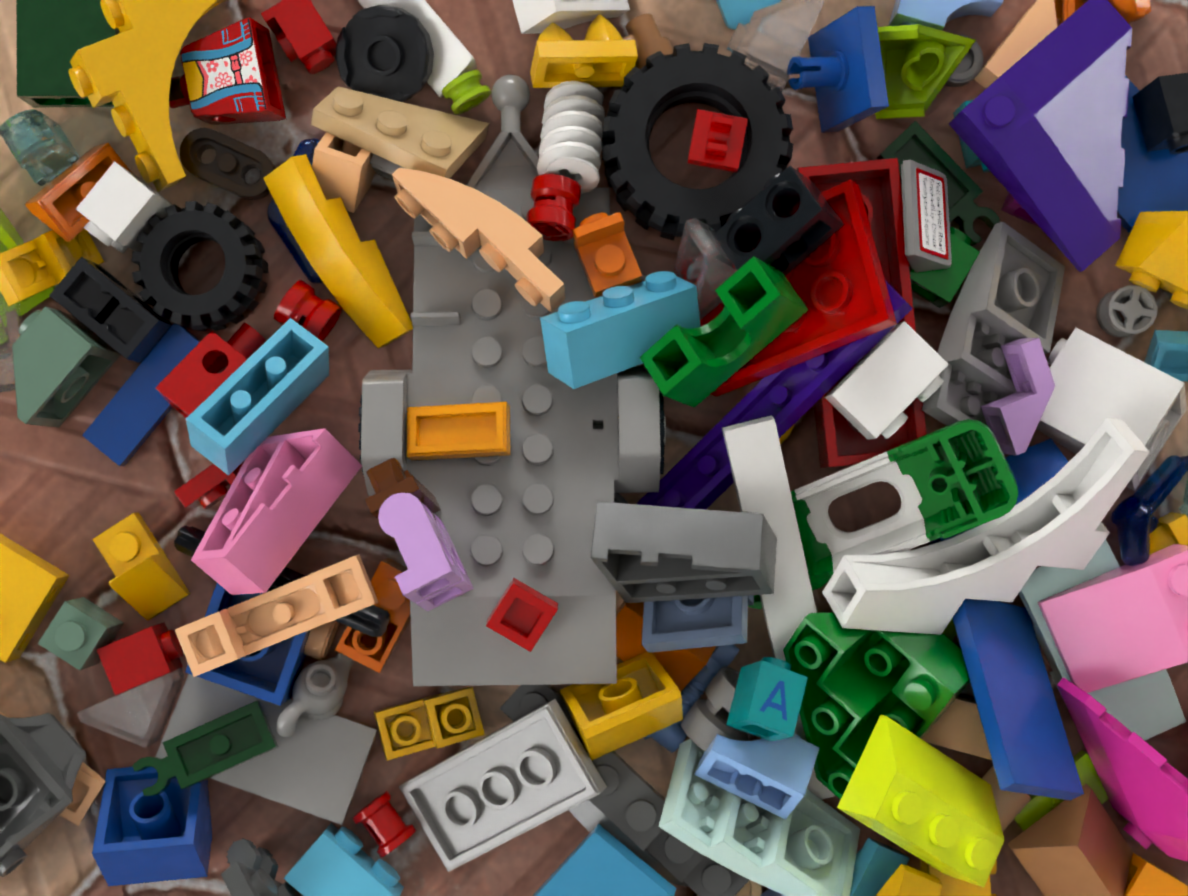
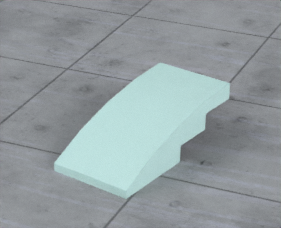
[1018,539,1186,741]
[658,739,860,896]

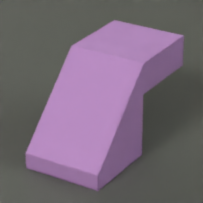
[981,338,1055,455]

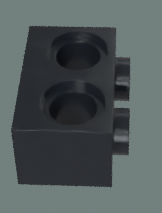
[713,166,844,276]
[49,257,172,363]

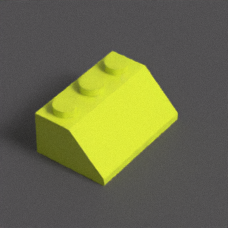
[837,715,1005,887]

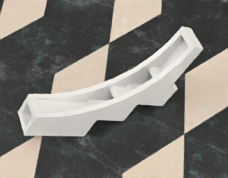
[822,417,1150,635]

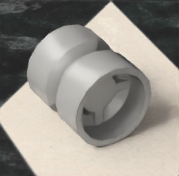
[681,666,749,751]

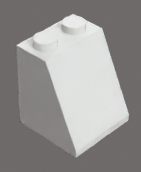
[1036,327,1187,491]

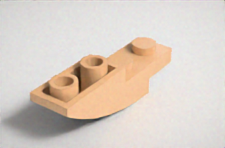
[392,168,565,313]

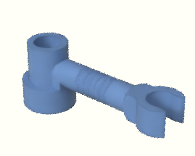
[643,644,740,753]

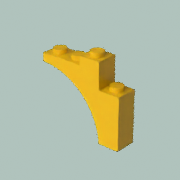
[69,0,228,192]

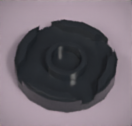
[335,5,434,102]

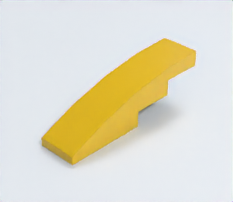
[263,154,413,348]

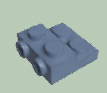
[642,595,754,653]

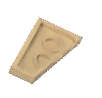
[311,87,489,179]

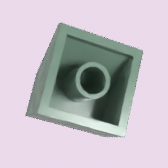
[12,306,121,428]

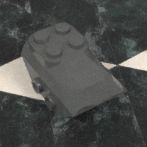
[0,713,86,877]

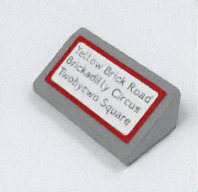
[901,160,952,272]

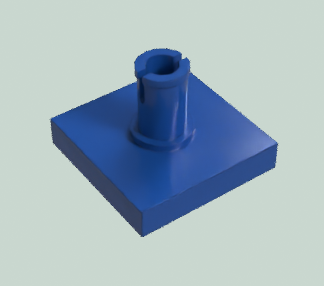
[787,6,889,133]

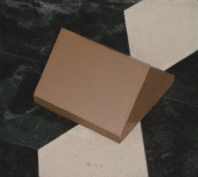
[1008,784,1133,896]

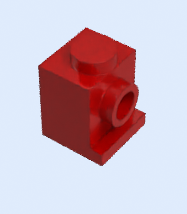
[261,0,337,74]

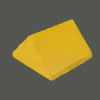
[560,652,683,760]

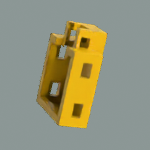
[0,533,70,663]

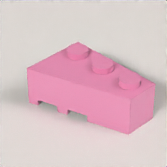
[191,428,362,595]

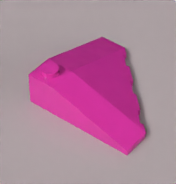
[1057,677,1188,862]

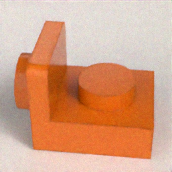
[573,212,642,298]

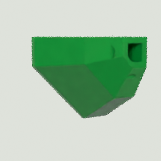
[783,612,970,800]

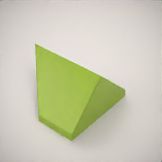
[875,24,976,119]

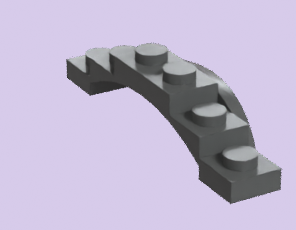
[500,685,749,896]

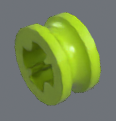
[441,69,491,115]

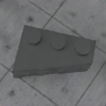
[590,502,777,603]

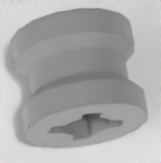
[1096,285,1157,337]

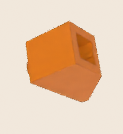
[335,558,411,673]

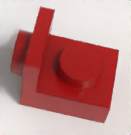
[174,461,244,510]

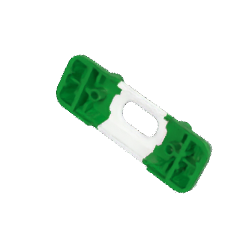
[749,419,1018,609]

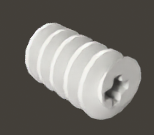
[537,81,605,194]

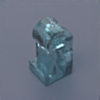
[0,109,80,186]

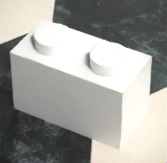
[76,161,172,254]
[824,321,949,440]

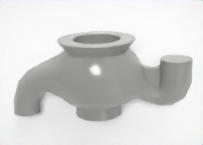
[276,653,355,737]

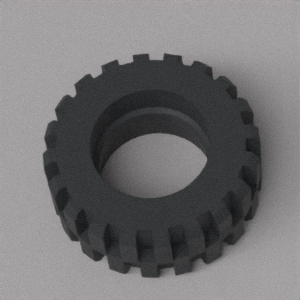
[602,43,794,243]

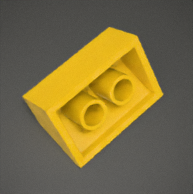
[1115,211,1188,310]

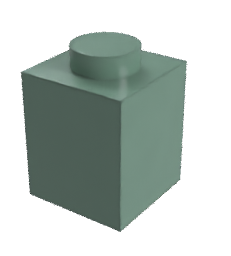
[38,597,124,670]

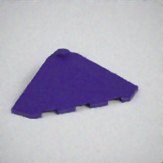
[949,0,1132,272]

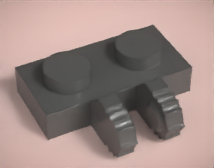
[221,838,301,896]

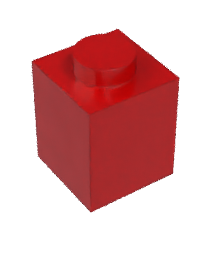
[96,622,183,696]

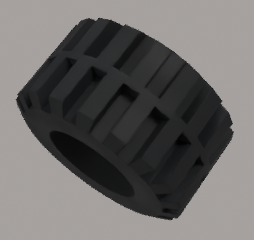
[131,201,269,331]

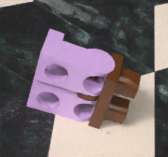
[365,458,474,611]

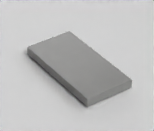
[155,674,378,825]
[399,699,607,872]

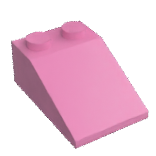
[1038,544,1188,693]

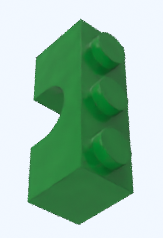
[640,256,808,408]

